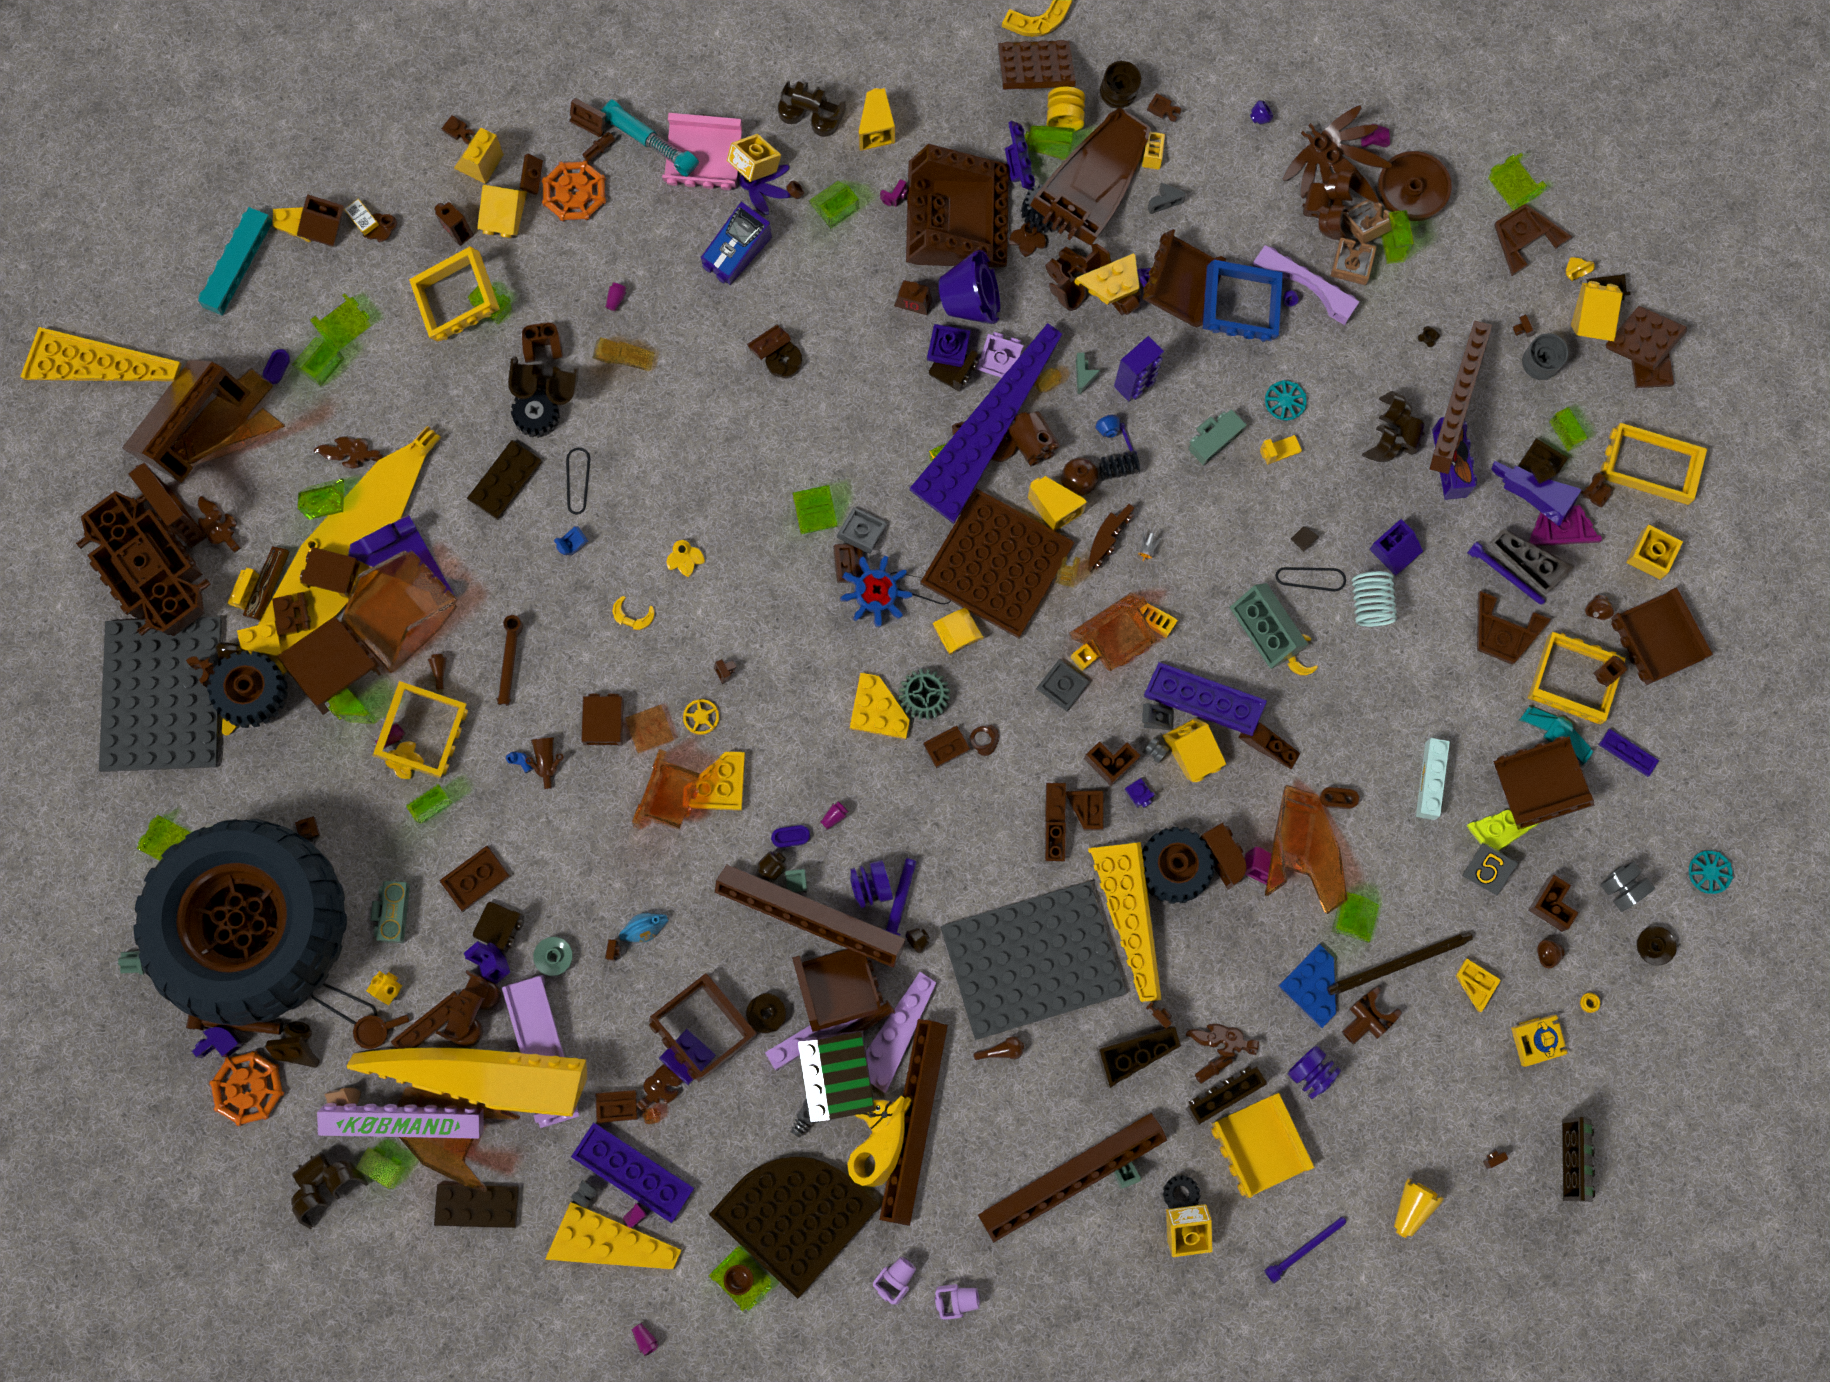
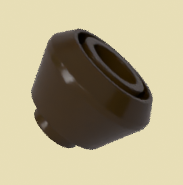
[216,642,243,659]
[905,928,930,953]
[284,1021,312,1042]

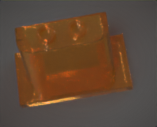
[1069,592,1157,671]
[632,749,700,830]

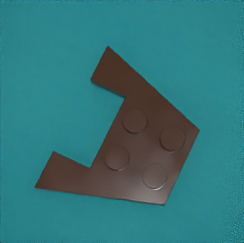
[1494,204,1572,276]
[1477,591,1551,665]

